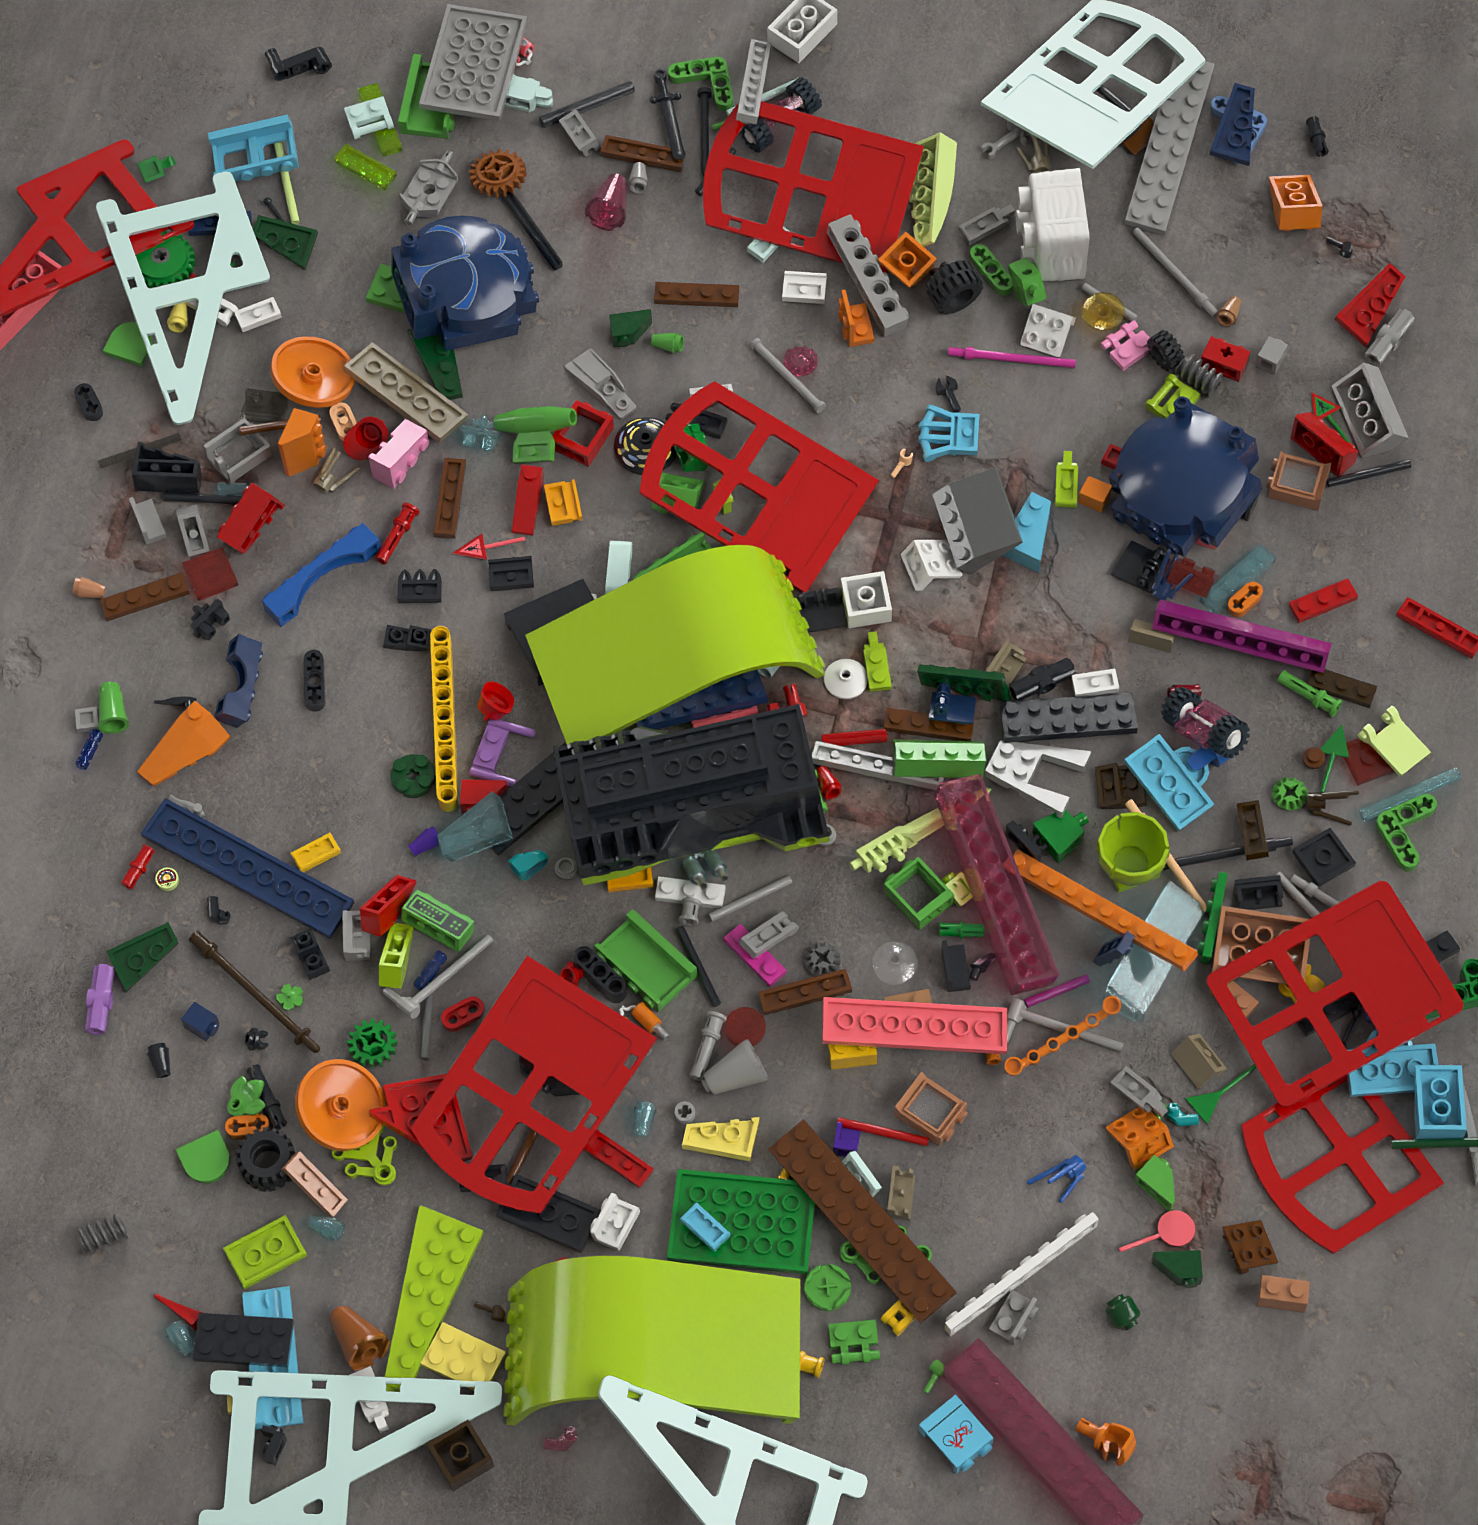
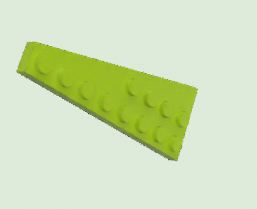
[385,1205,484,1392]

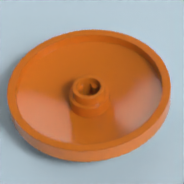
[270,337,355,408]
[295,1059,386,1151]

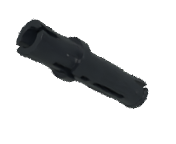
[246,1064,287,1130]

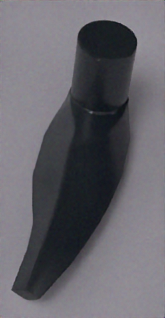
[154,696,197,710]

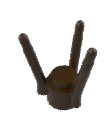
[1307,790,1359,825]

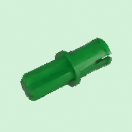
[939,921,985,939]

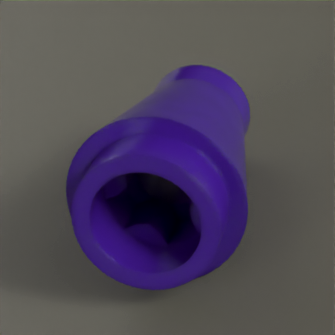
[408,826,443,857]

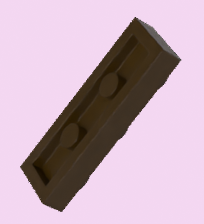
[1307,669,1377,708]
[1237,800,1269,861]

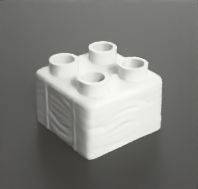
[1015,168,1089,281]

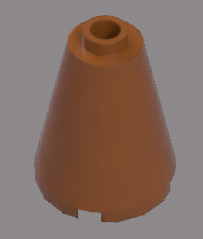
[329,1306,390,1371]

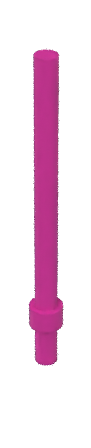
[948,347,1076,368]

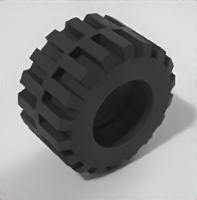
[925,260,984,315]
[236,1127,296,1192]

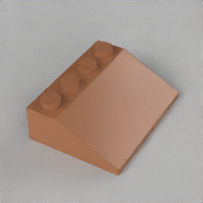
[1212,906,1310,985]

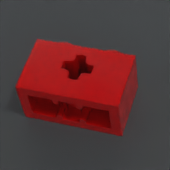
[1201,336,1251,382]

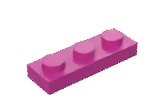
[724,924,787,987]

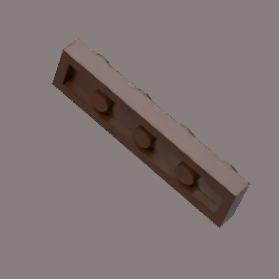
[600,135,686,172]
[654,282,739,307]
[433,458,466,539]
[100,572,190,622]
[883,707,974,741]
[758,969,852,1015]

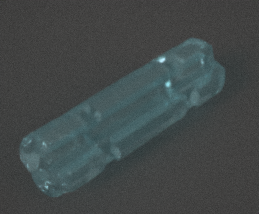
[216,482,258,496]

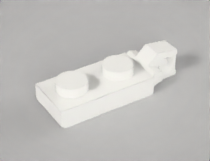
[349,1366,389,1433]

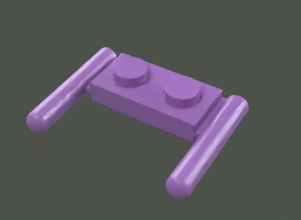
[469,719,536,787]

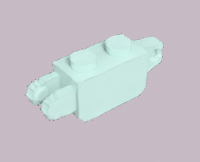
[504,74,553,112]

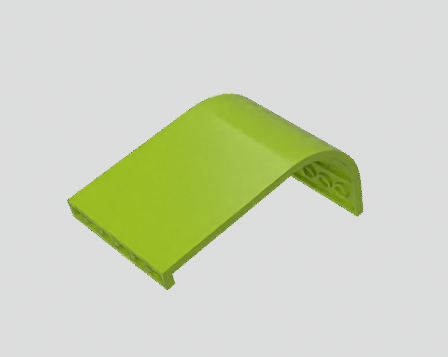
[525,545,825,745]
[503,1256,800,1426]

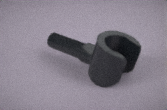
[1326,237,1353,258]

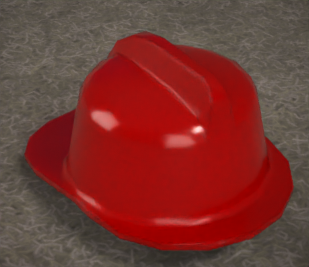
[343,416,389,461]
[477,681,514,721]

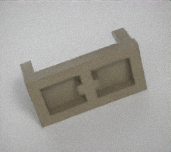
[986,640,1027,688]
[887,1165,916,1221]

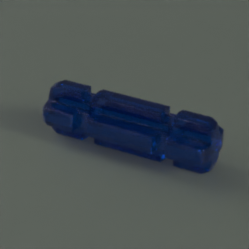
[75,729,103,770]
[413,950,447,991]

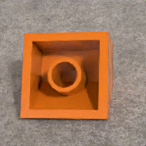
[878,232,937,288]

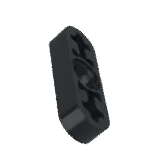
[303,650,326,712]

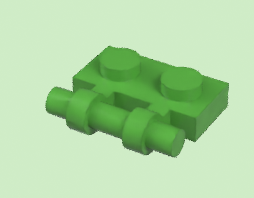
[828,1320,880,1365]

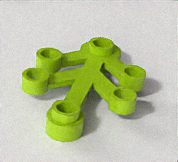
[332,1125,398,1186]

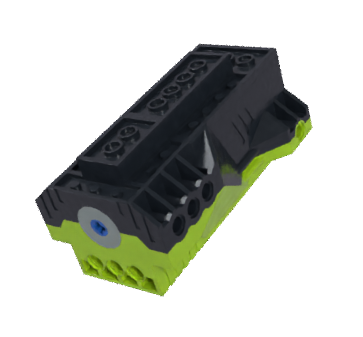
[553,704,830,886]

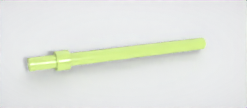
[273,141,300,225]

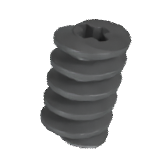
[1175,354,1223,398]
[77,1213,129,1257]

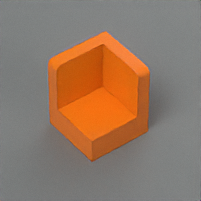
[1078,476,1112,513]

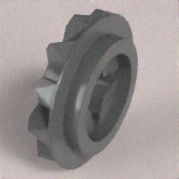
[804,942,841,976]

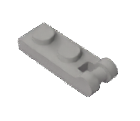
[739,911,799,959]

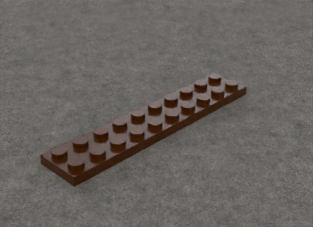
[768,1119,957,1324]

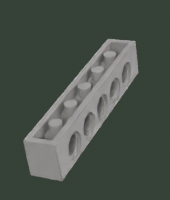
[827,214,909,337]

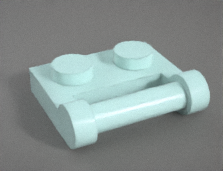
[344,96,394,140]

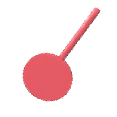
[1119,1210,1195,1252]

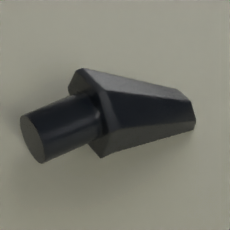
[969,953,998,981]

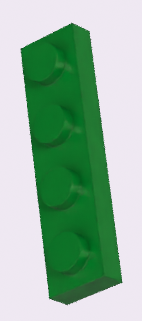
[1197,872,1228,964]

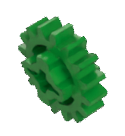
[347,1018,398,1068]

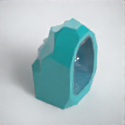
[508,850,549,881]

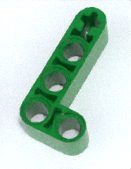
[1425,958,1478,1019]

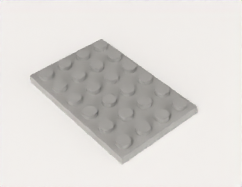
[419,4,528,121]

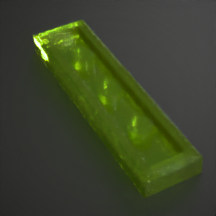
[358,82,403,157]

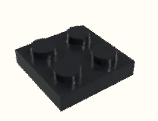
[1292,828,1356,887]

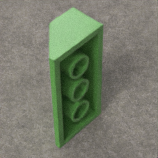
[892,740,986,778]

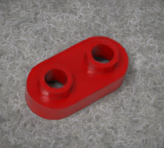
[441,996,485,1032]

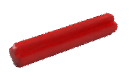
[822,729,887,746]

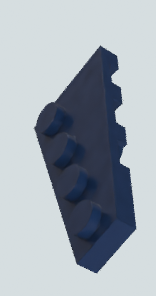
[1210,83,1255,166]

